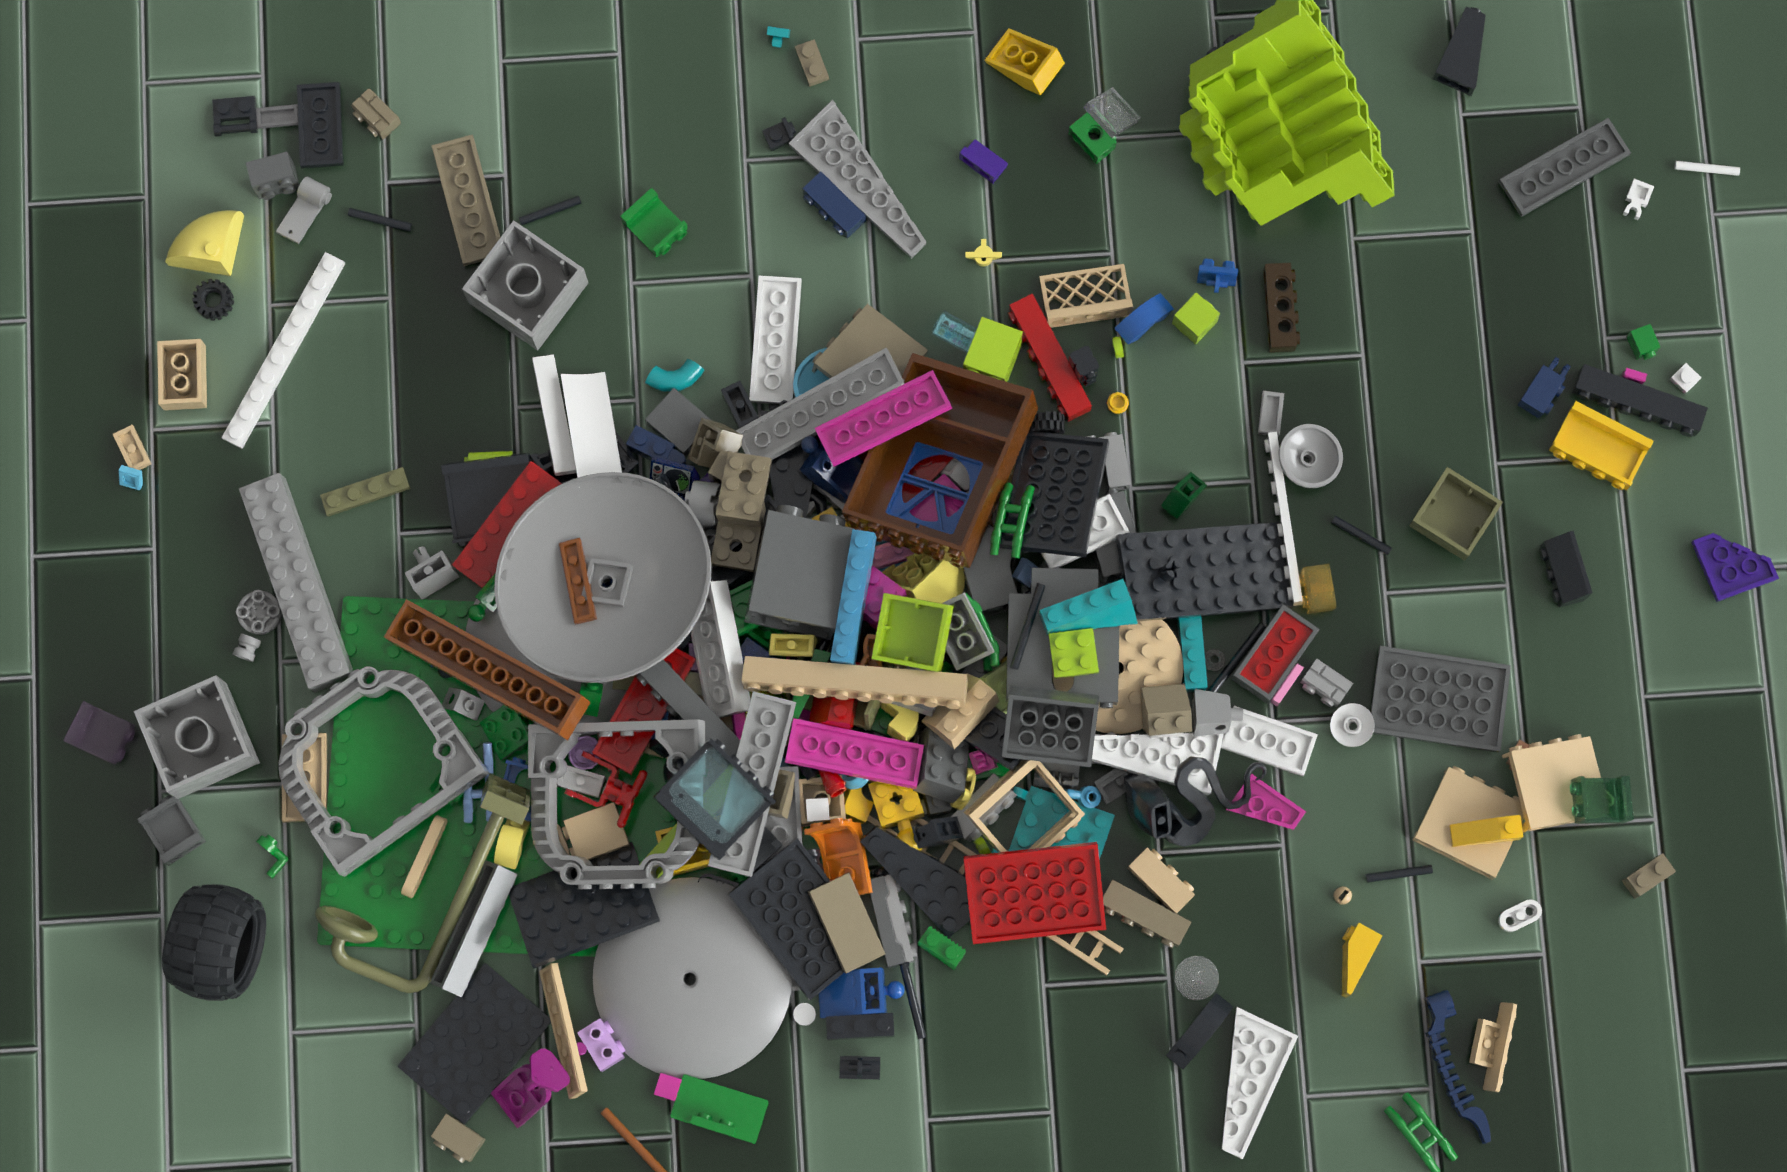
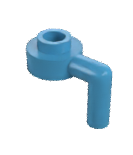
[1064,786,1101,808]

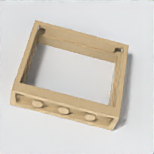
[963,759,1085,852]

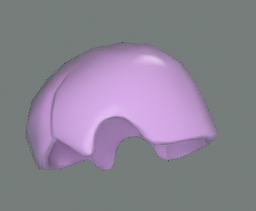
[568,736,600,770]

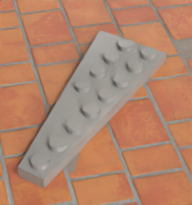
[789,100,926,259]

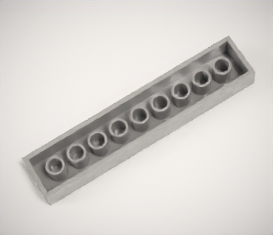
[239,473,353,692]

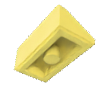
[769,634,817,657]

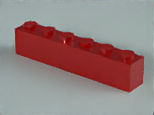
[1007,294,1092,422]

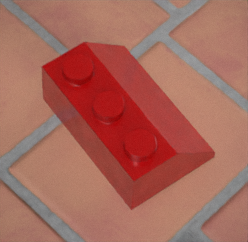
[809,662,861,730]

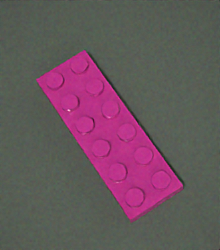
[815,370,952,467]
[785,718,924,789]

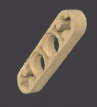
[401,815,447,899]

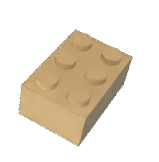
[157,339,207,410]

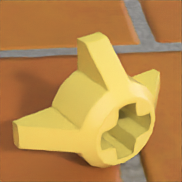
[965,239,1002,267]

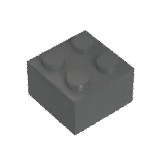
[245,152,300,200]

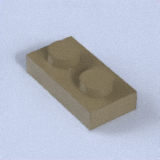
[795,39,829,87]

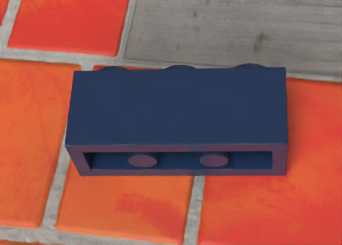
[802,171,866,239]

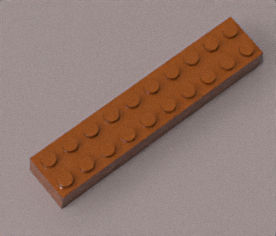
[384,599,590,741]

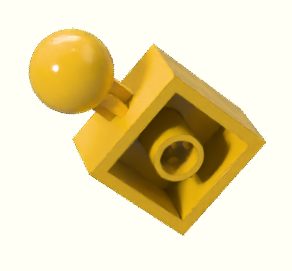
[868,781,924,851]

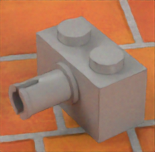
[405,546,459,599]

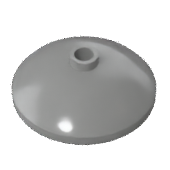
[1279,424,1343,488]

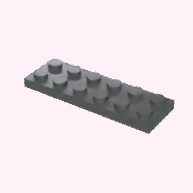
[1499,118,1631,217]

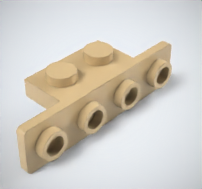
[1469,1002,1517,1092]

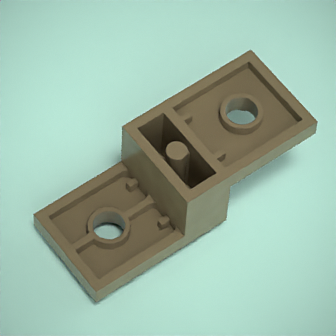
[711,451,772,572]

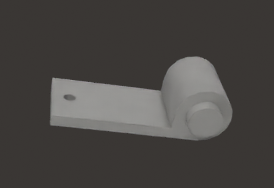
[276,176,332,244]

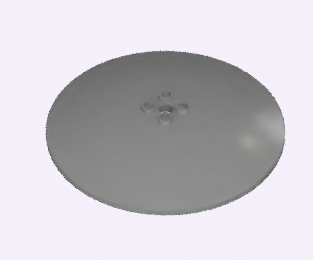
[495,472,711,683]

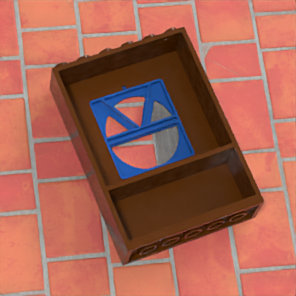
[842,353,1038,569]

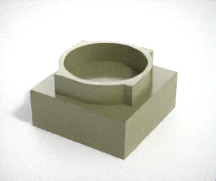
[1409,467,1503,561]

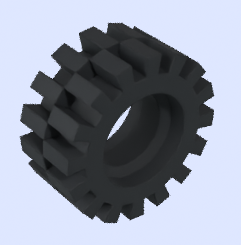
[192,279,234,321]
[1029,411,1065,434]

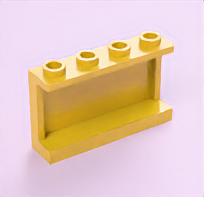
[1549,401,1654,490]

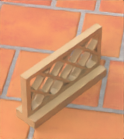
[1039,264,1133,328]

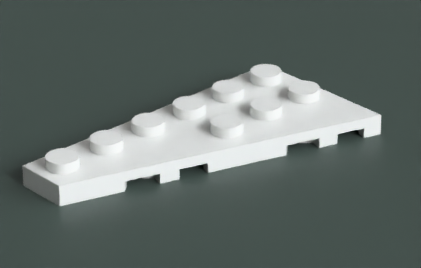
[1092,733,1224,795]
[1221,1007,1298,1159]

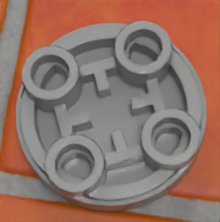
[236,590,282,635]

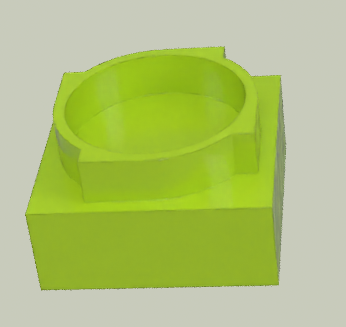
[872,593,954,672]

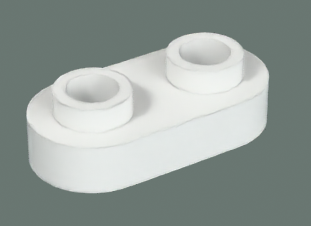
[1498,900,1542,932]

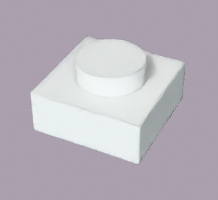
[1669,363,1701,394]

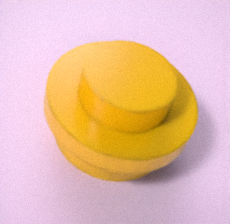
[1107,392,1129,414]

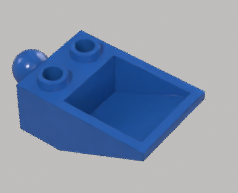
[819,968,905,1018]

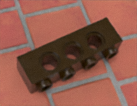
[1263,263,1300,353]

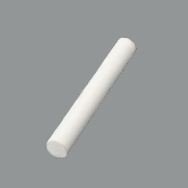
[1674,161,1740,176]

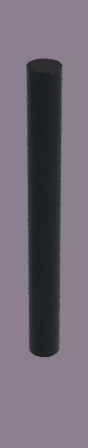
[1010,583,1045,670]
[1207,623,1266,693]

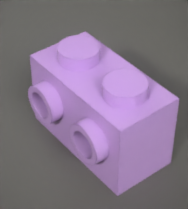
[577,1018,626,1072]

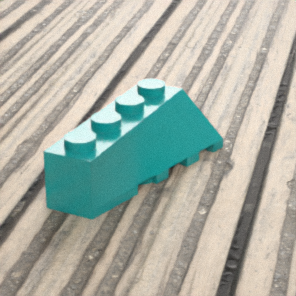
[1039,579,1138,635]

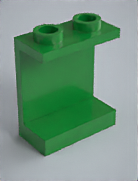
[620,188,688,257]

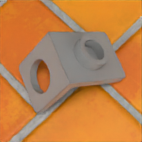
[442,688,484,721]

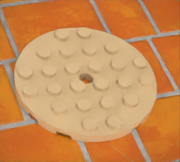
[1052,619,1183,734]

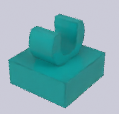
[767,26,791,47]

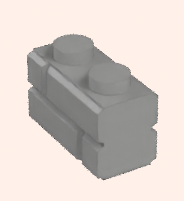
[1300,659,1353,707]

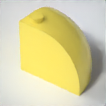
[166,210,244,276]
[882,553,965,603]

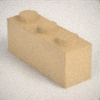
[1127,848,1195,914]

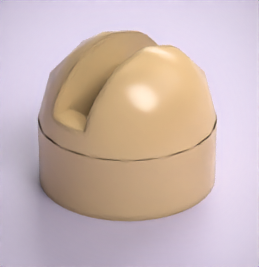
[1333,886,1352,905]

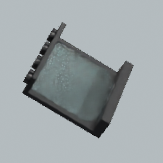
[653,738,776,861]

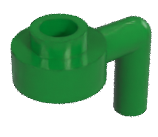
[256,834,288,879]

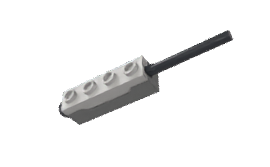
[870,867,926,1040]

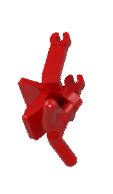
[565,751,648,828]

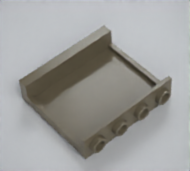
[812,304,928,378]

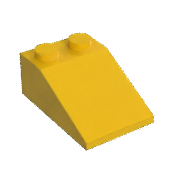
[985,28,1065,95]
[1342,923,1382,998]

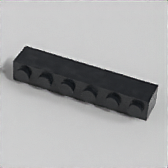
[1572,364,1708,437]

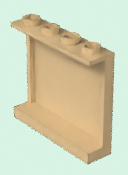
[1502,734,1610,832]
[1412,766,1524,880]

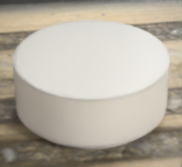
[793,1003,816,1026]

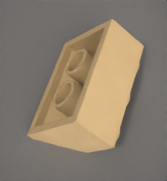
[922,673,999,749]

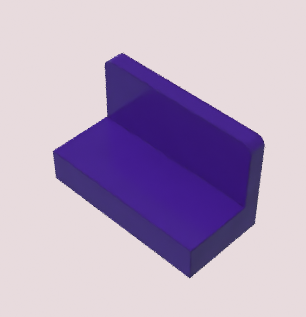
[959,140,1008,184]

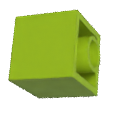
[1172,293,1220,345]

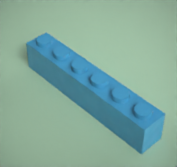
[830,529,877,665]

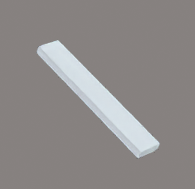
[532,355,577,476]

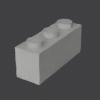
[951,773,1017,842]

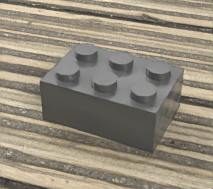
[913,727,969,803]

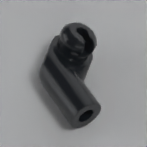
[810,489,827,515]

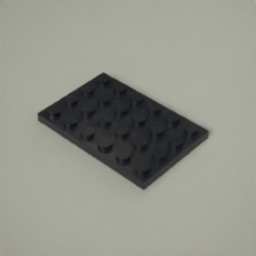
[999,431,1109,558]
[727,838,844,1000]
[509,842,660,968]
[397,963,551,1125]

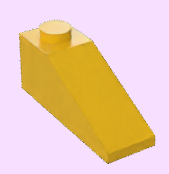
[1450,815,1523,847]

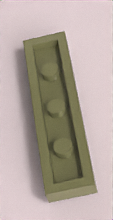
[320,467,410,517]

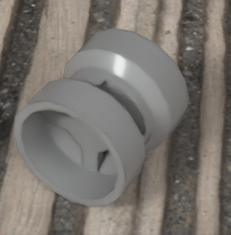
[233,634,261,662]

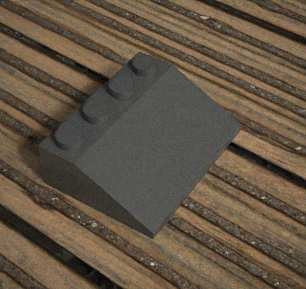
[1002,685,1099,767]

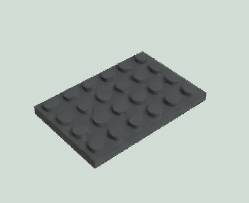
[1371,646,1511,753]

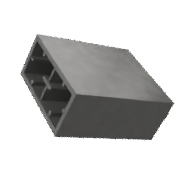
[744,505,855,640]

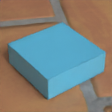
[119,465,143,490]

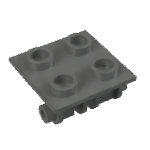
[1033,761,1080,790]

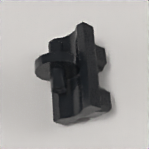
[839,1056,880,1080]

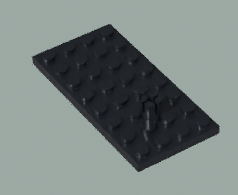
[1115,522,1293,621]

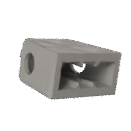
[1191,689,1243,736]

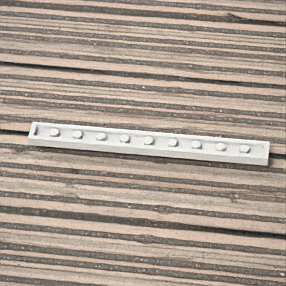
[222,252,345,449]

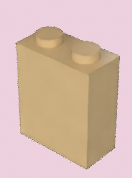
[562,802,629,860]

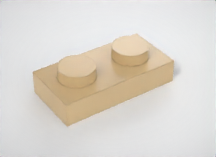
[113,425,152,470]

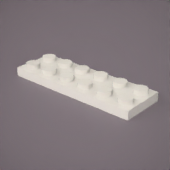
[749,276,802,404]

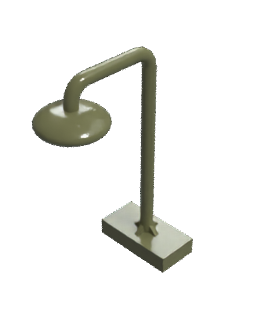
[315,773,530,993]

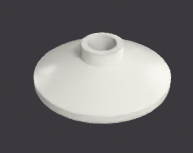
[1330,703,1375,747]

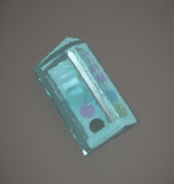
[932,311,977,353]

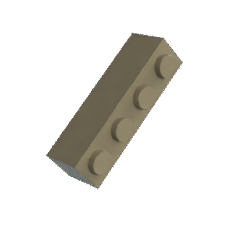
[1103,880,1191,948]

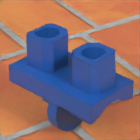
[1197,258,1238,293]

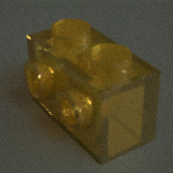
[1299,564,1337,614]

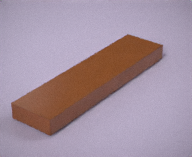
[559,537,597,625]

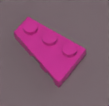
[1226,774,1306,830]

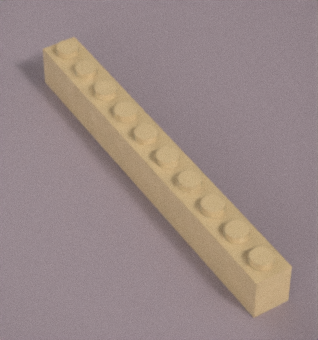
[742,656,968,709]

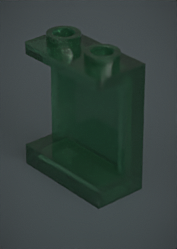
[1570,776,1634,824]

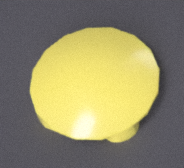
[950,768,976,810]

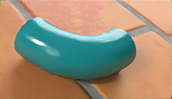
[645,359,705,392]

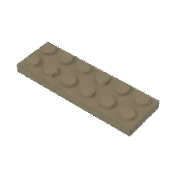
[431,134,501,266]

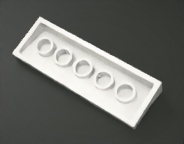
[561,372,622,488]
[691,580,751,718]

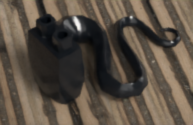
[1124,756,1267,847]

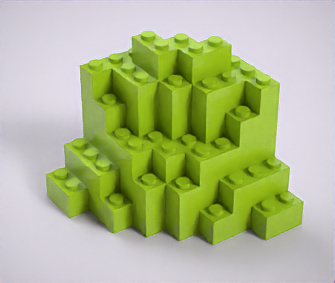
[1179,0,1395,226]

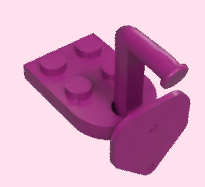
[491,1042,587,1129]

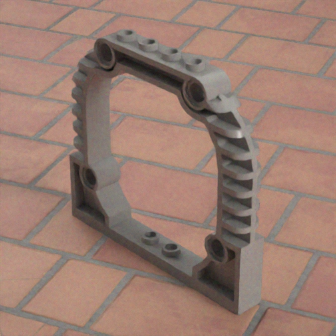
[278,666,490,877]
[528,719,705,889]

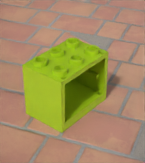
[963,317,1023,382]

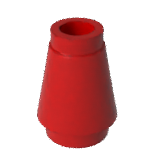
[818,769,846,798]

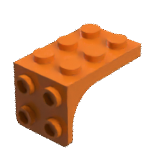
[804,818,873,895]

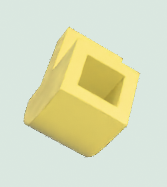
[881,702,919,742]
[494,819,530,869]

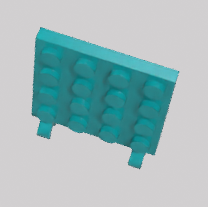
[992,786,1115,860]

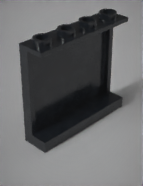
[441,453,531,546]

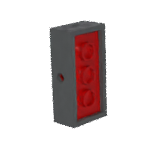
[1231,604,1320,704]

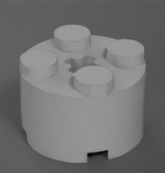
[685,481,721,527]

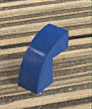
[1115,293,1174,344]

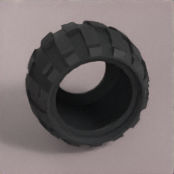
[162,884,266,1001]

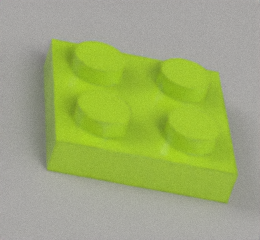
[1049,628,1099,679]

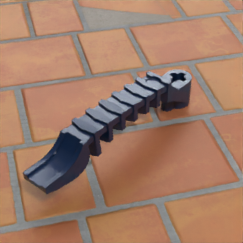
[1425,989,1491,1144]

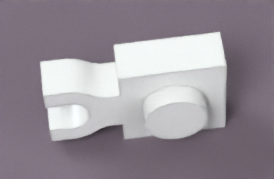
[1623,179,1654,220]

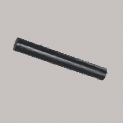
[519,196,582,225]
[348,208,412,232]
[1331,515,1392,555]
[1365,865,1433,883]

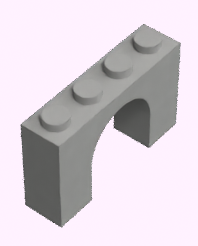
[1086,432,1131,492]

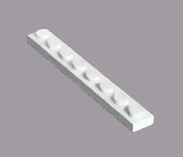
[1264,432,1303,606]

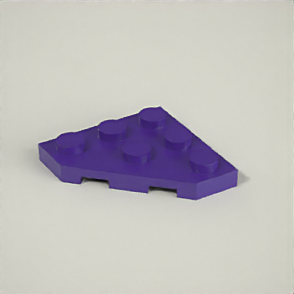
[1691,533,1779,602]

